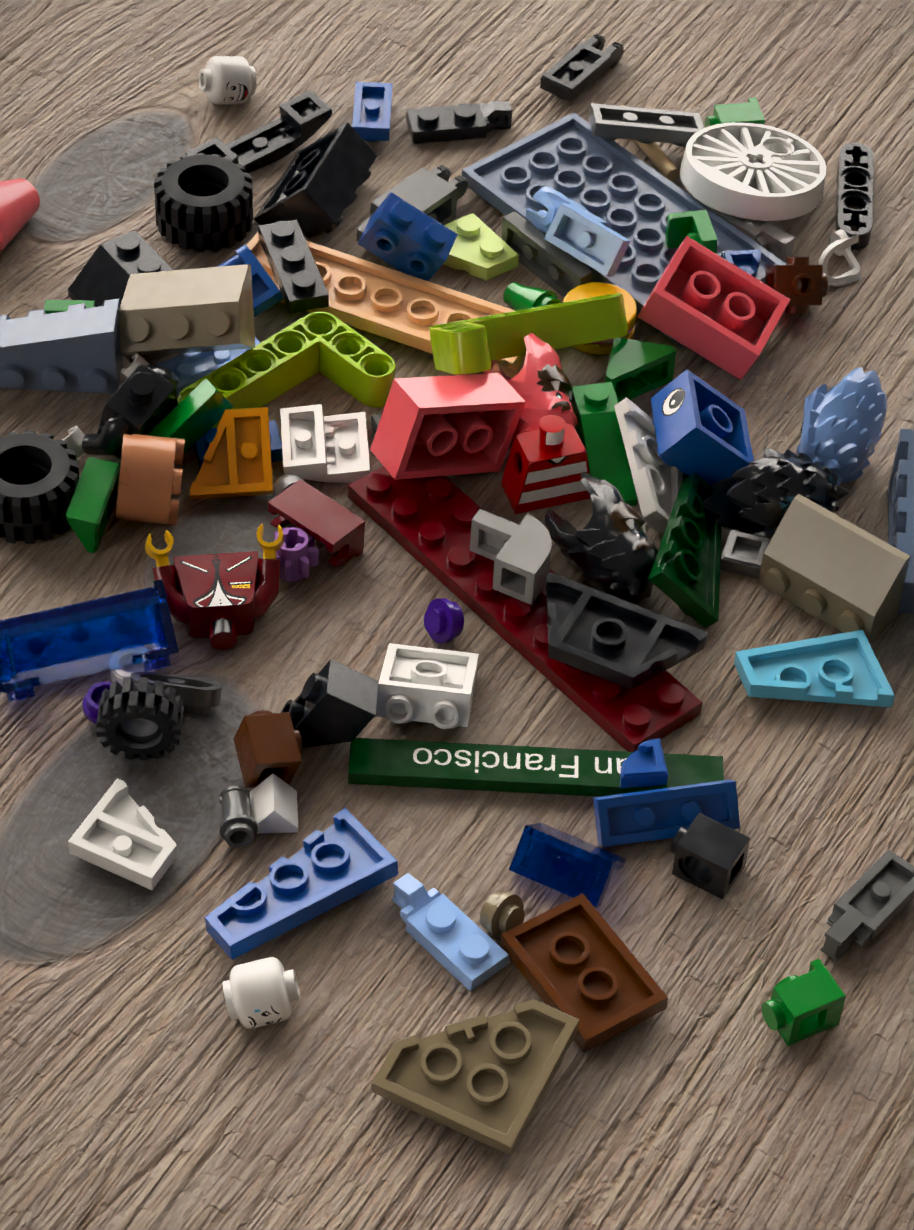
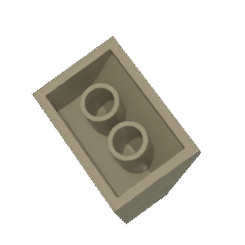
[119,264,255,357]
[758,494,911,644]

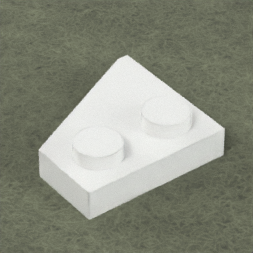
[68,778,177,890]

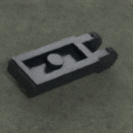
[540,34,624,102]

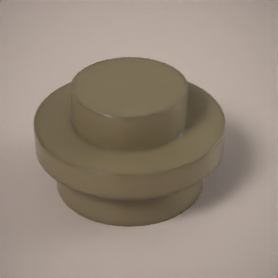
[480,892,525,941]

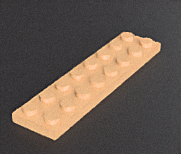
[247,231,526,378]

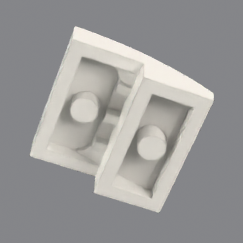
[280,404,371,483]

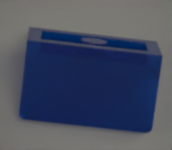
[509,823,626,907]

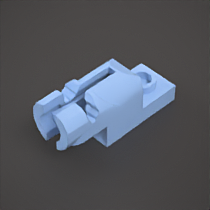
[526,186,631,277]

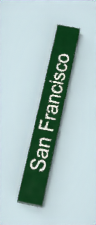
[348,738,724,797]

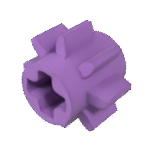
[269,527,319,582]

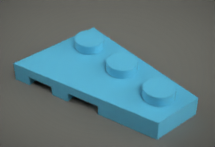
[734,630,895,707]

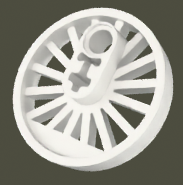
[680,122,826,221]

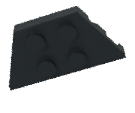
[545,572,708,690]

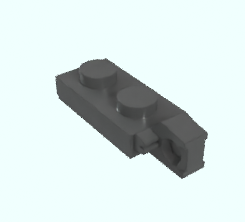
[821,850,914,961]

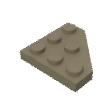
[371,999,580,1156]

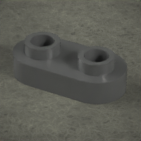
[130,672,222,714]

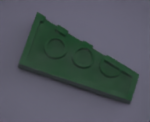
[648,473,722,628]

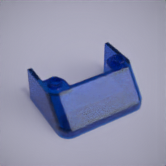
[0,579,179,702]

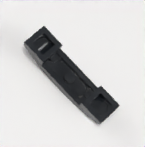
[185,90,332,173]

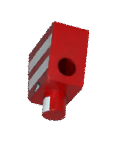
[501,415,591,514]

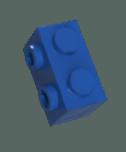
[358,192,458,281]

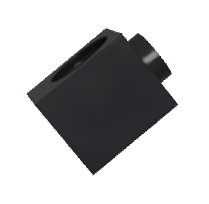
[670,813,750,900]

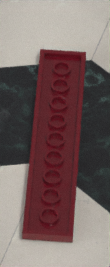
[348,466,703,752]

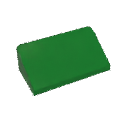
[147,378,234,453]
[66,457,120,553]

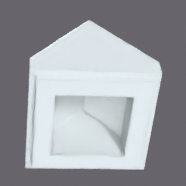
[250,774,298,834]

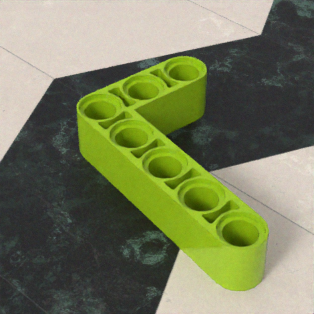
[429,294,629,375]
[177,311,396,428]

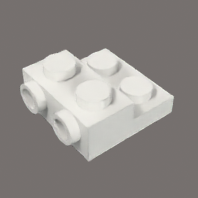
[376,643,479,729]

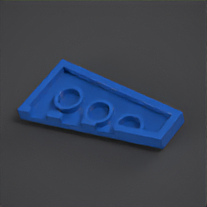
[205,808,399,960]

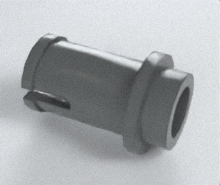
[219,785,258,847]

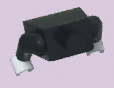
[61,353,179,460]

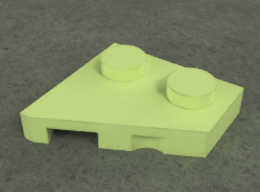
[443,213,519,281]

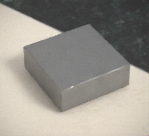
[720,530,771,579]

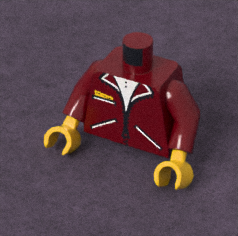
[145,524,284,650]

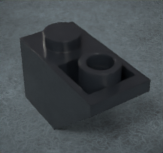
[281,659,379,748]

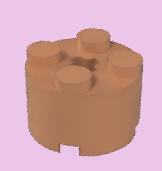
[116,434,185,525]

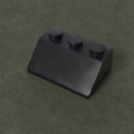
[254,122,377,238]
[68,230,174,363]

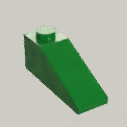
[570,382,637,506]

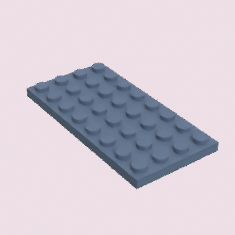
[462,112,786,341]

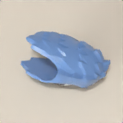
[796,367,887,485]

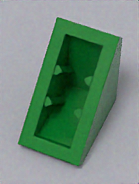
[605,338,677,402]

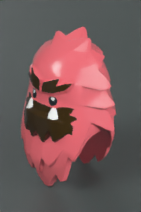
[484,333,578,440]

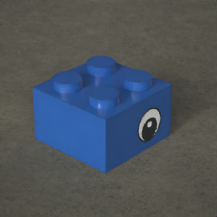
[651,370,754,486]

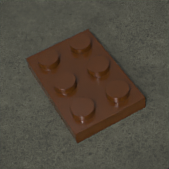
[500,893,668,1052]

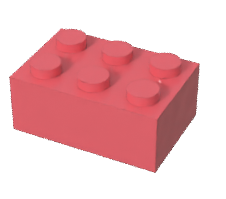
[637,236,790,380]
[370,373,526,480]

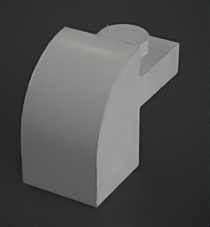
[470,509,552,605]

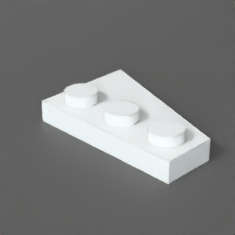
[614,398,683,535]

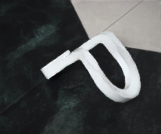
[818,230,861,287]

